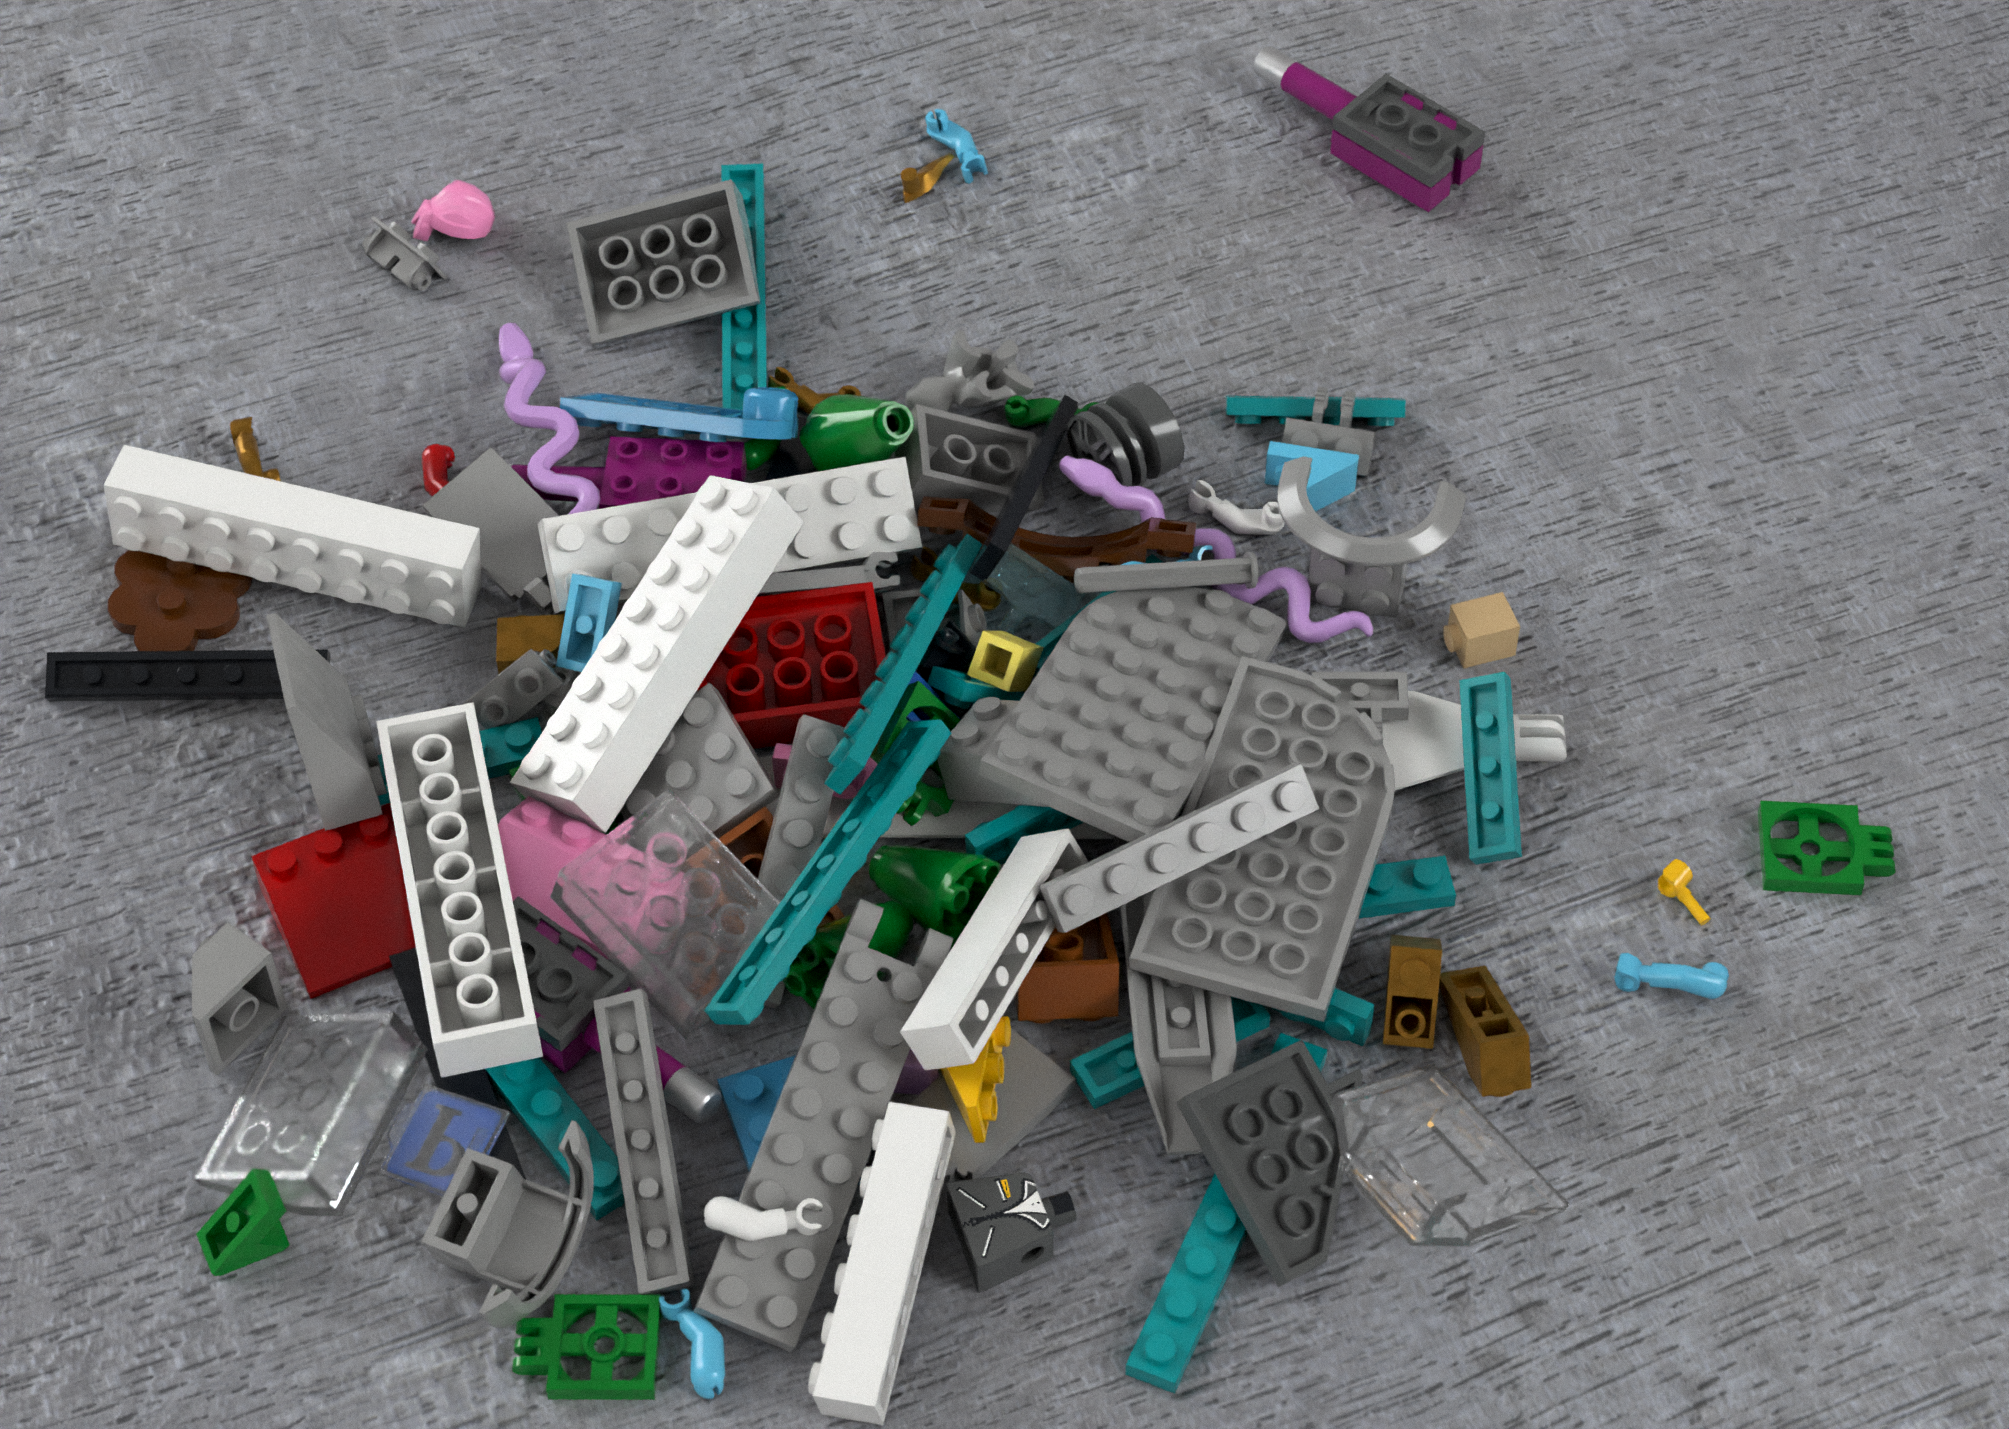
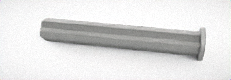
[1074,551,1258,593]

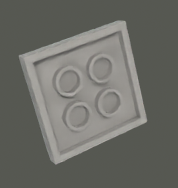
[620,683,780,870]

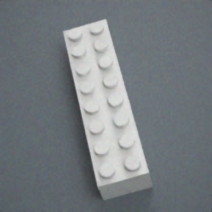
[104,445,482,628]
[537,457,922,615]
[510,475,804,833]
[376,702,543,1078]

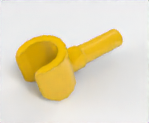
[1658,859,1711,926]

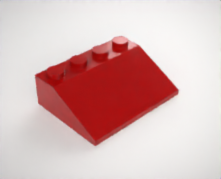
[697,582,886,749]
[251,803,416,999]

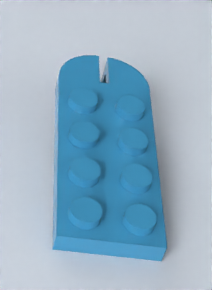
[560,387,799,442]

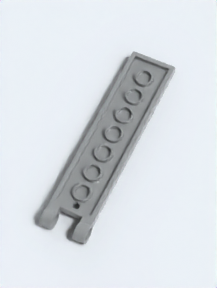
[693,898,953,1352]

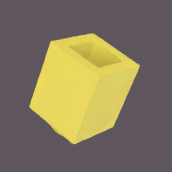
[967,630,1044,692]

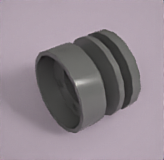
[1067,382,1185,487]

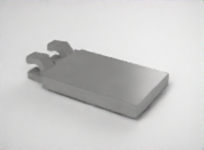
[422,447,559,615]
[757,552,900,597]
[908,1029,1076,1196]

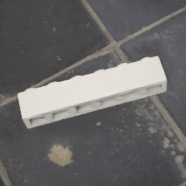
[900,828,1088,1071]
[808,1102,956,1425]

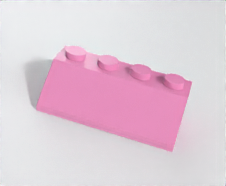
[498,796,692,971]

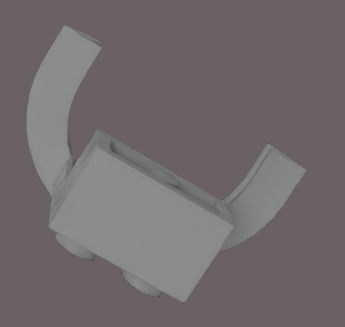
[1277,456,1466,618]
[421,1120,594,1329]

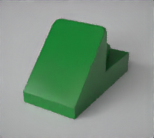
[196,1168,289,1276]

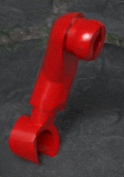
[422,444,455,496]

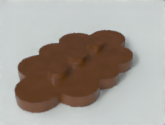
[107,550,252,651]

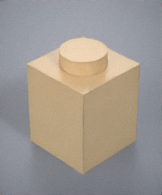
[1443,592,1520,669]

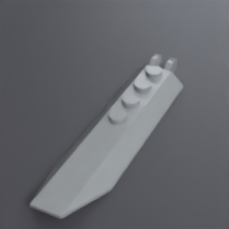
[1113,815,1237,1155]

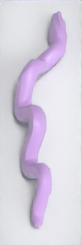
[499,323,600,514]
[1059,456,1373,643]

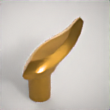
[901,153,955,203]

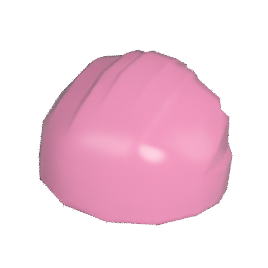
[411,180,495,241]

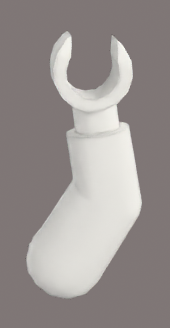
[1188,480,1285,535]
[703,1196,823,1241]

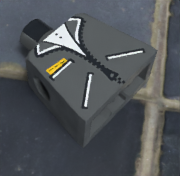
[947,1172,1076,1293]

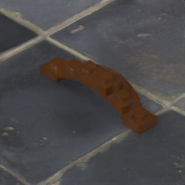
[917,496,1196,583]

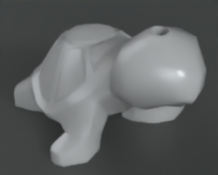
[905,331,1034,412]

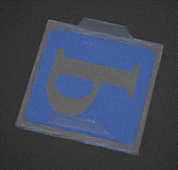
[377,1083,510,1196]

